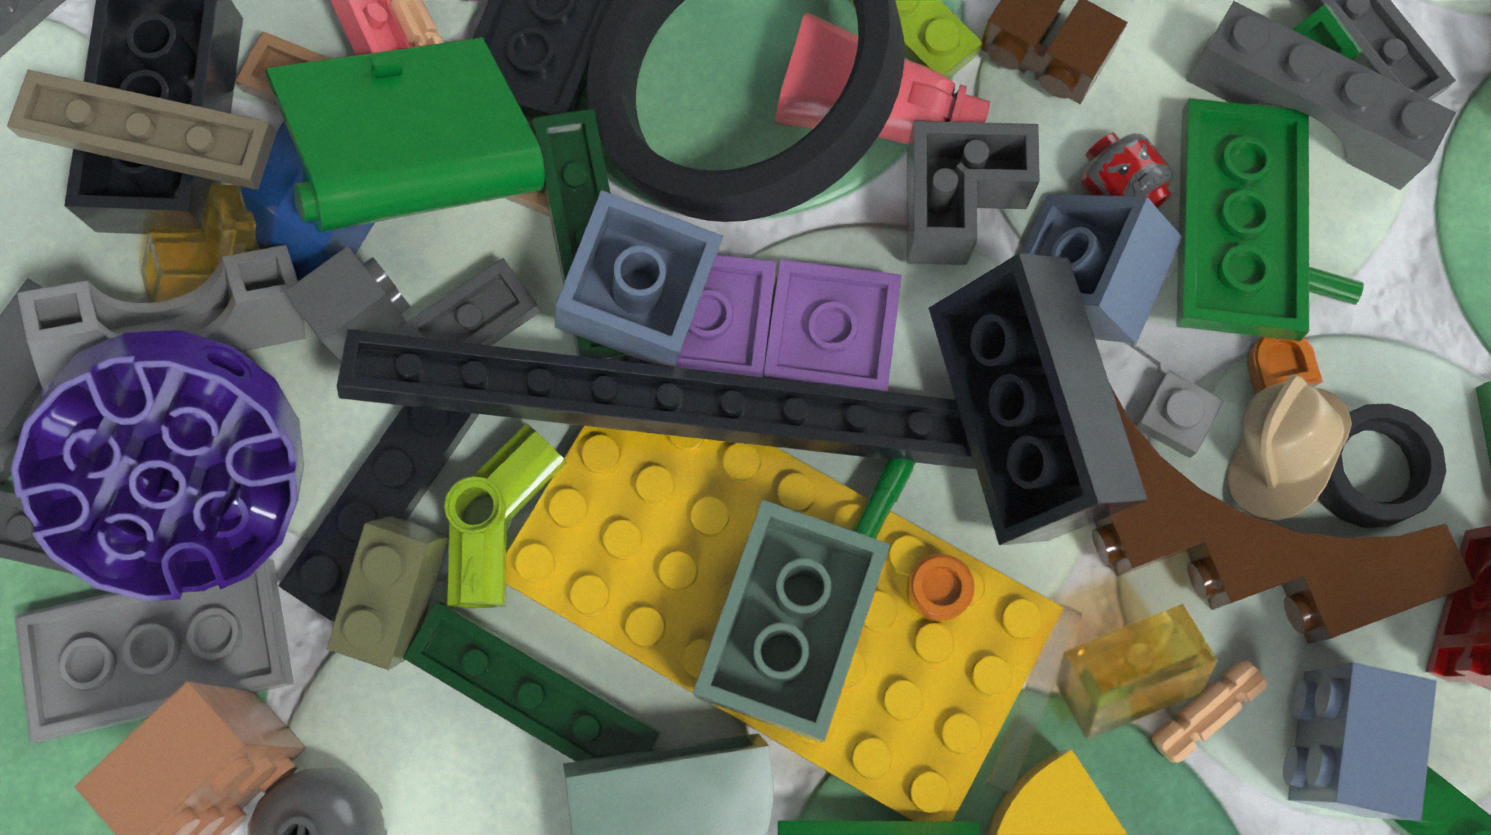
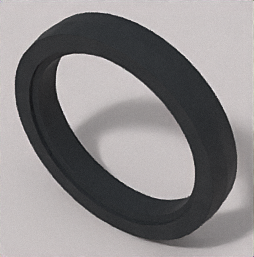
[587,0,905,222]

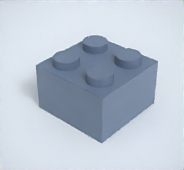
[555,190,723,367]
[1283,662,1437,821]

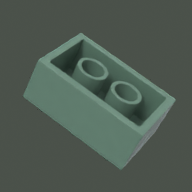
[693,500,891,743]

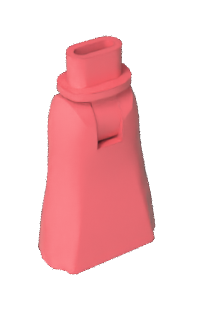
[775,12,991,144]

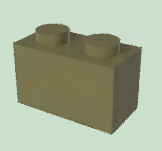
[326,516,449,670]

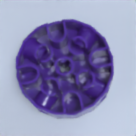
[11,330,304,602]

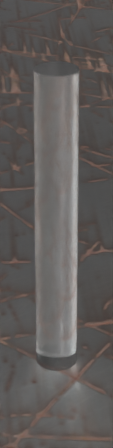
[987,604,1082,793]

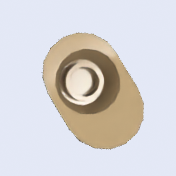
[1227,375,1352,520]

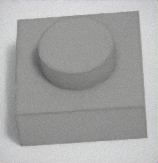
[1136,370,1224,458]

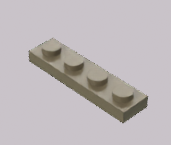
[7,69,277,190]

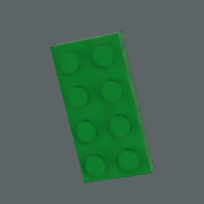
[1176,98,1309,341]

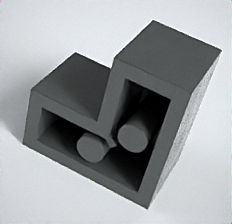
[907,121,1040,265]

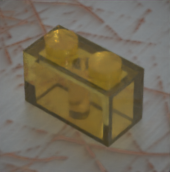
[1056,604,1218,740]

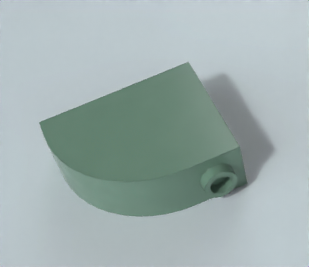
[563,733,774,835]

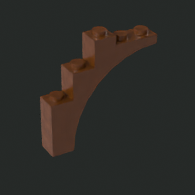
[1092,384,1475,644]

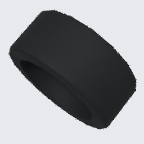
[1319,403,1447,528]

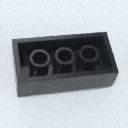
[64,0,243,237]
[928,253,1148,546]

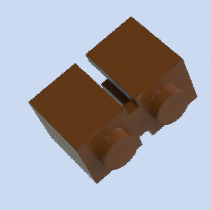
[981,0,1128,105]

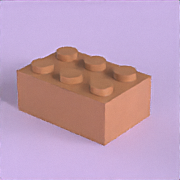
[74,681,306,835]

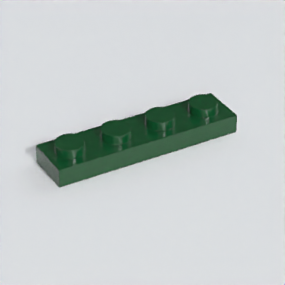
[531,109,627,359]
[403,602,662,762]

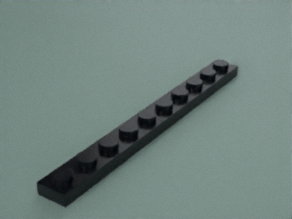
[336,329,976,469]

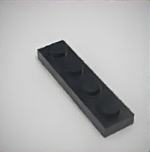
[278,406,479,622]

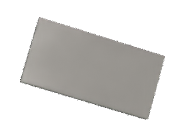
[14,558,294,743]

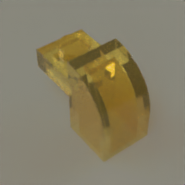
[141,184,256,303]

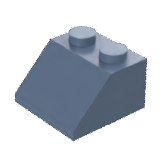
[1021,194,1183,344]

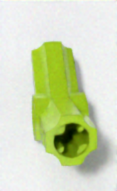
[444,423,566,609]

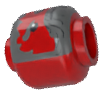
[1081,132,1173,209]

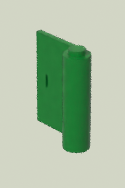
[266,38,545,233]

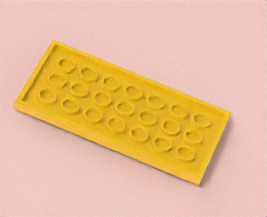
[506,426,1064,822]

